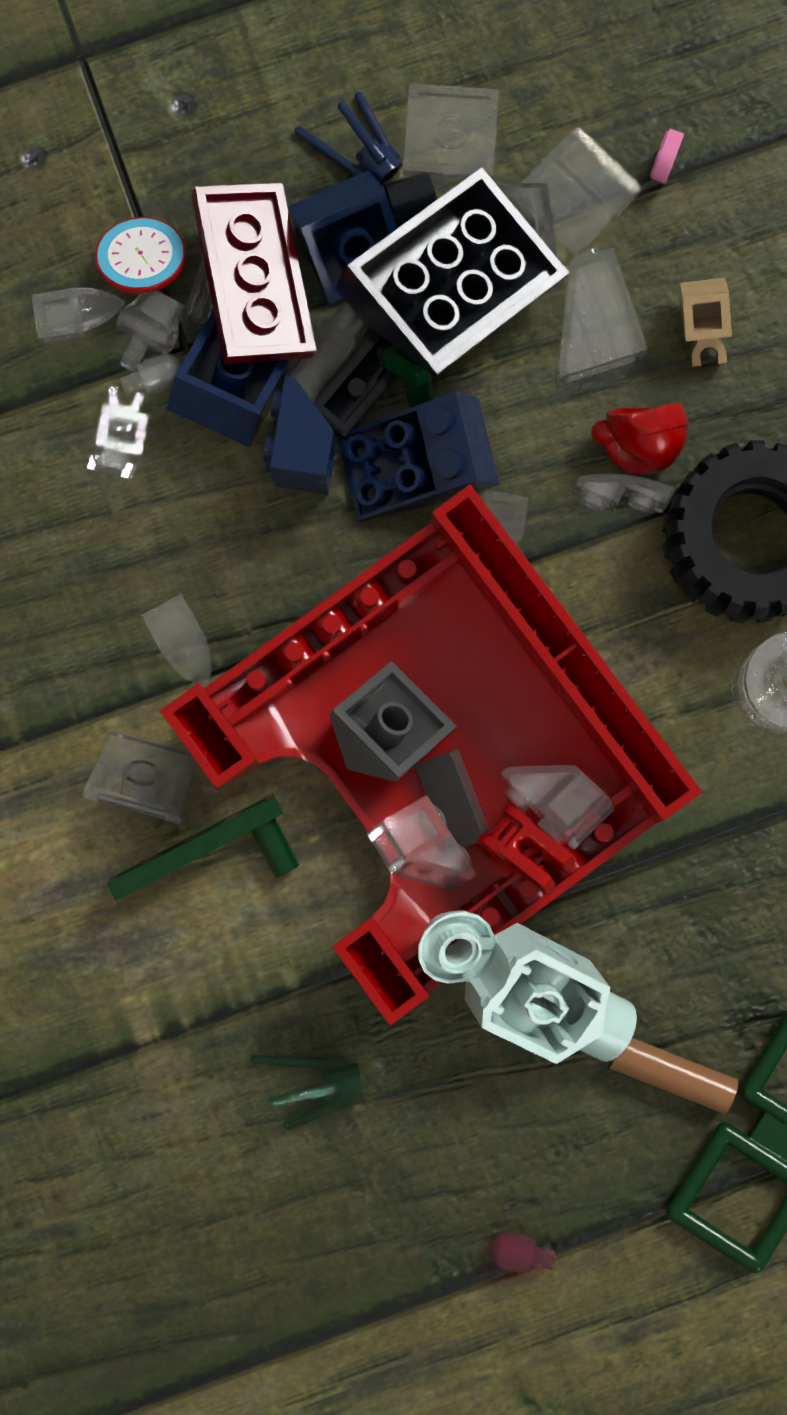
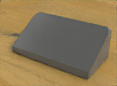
[414,749,490,852]

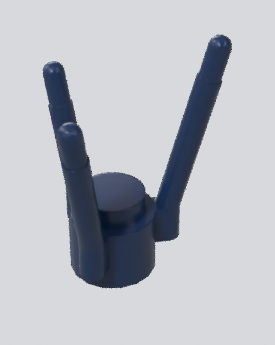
[295,92,403,186]

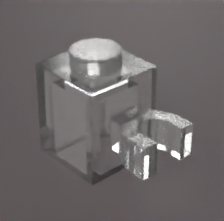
[87,385,148,479]

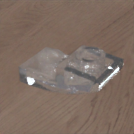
[572,474,675,514]

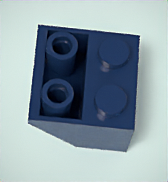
[264,376,336,495]

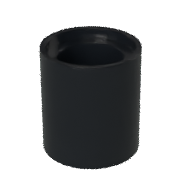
[384,172,437,224]

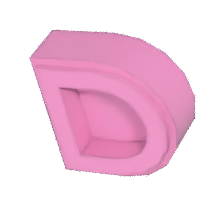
[649,129,684,184]

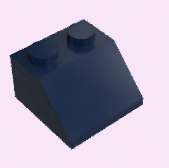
[287,170,397,305]

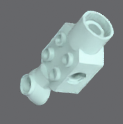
[418,910,637,1064]

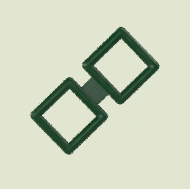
[666,1013,787,1274]

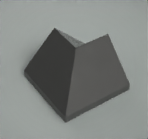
[329,661,457,782]

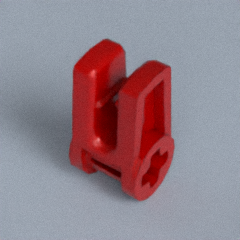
[477,804,576,896]

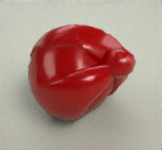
[591,403,689,476]

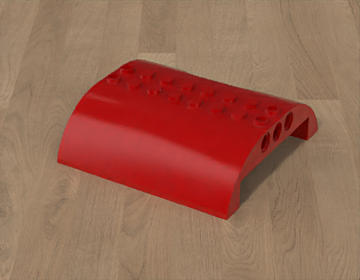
[160,484,702,1026]

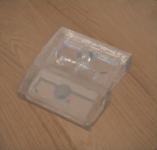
[512,126,643,255]

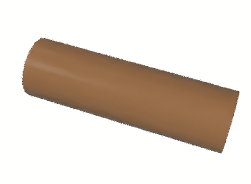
[608,1038,738,1114]

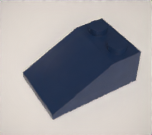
[167,310,293,447]

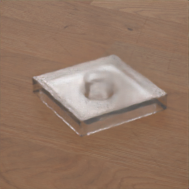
[403,83,499,180]

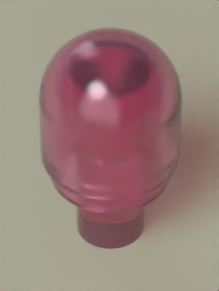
[489,1231,556,1274]

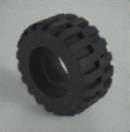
[662,440,787,623]

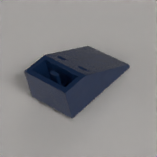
[337,391,500,521]

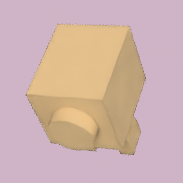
[679,278,732,367]

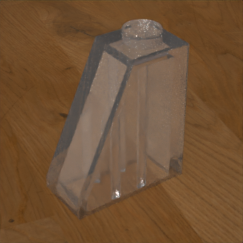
[554,247,648,388]

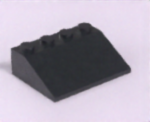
[335,167,569,377]

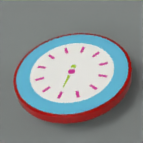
[95,217,186,294]

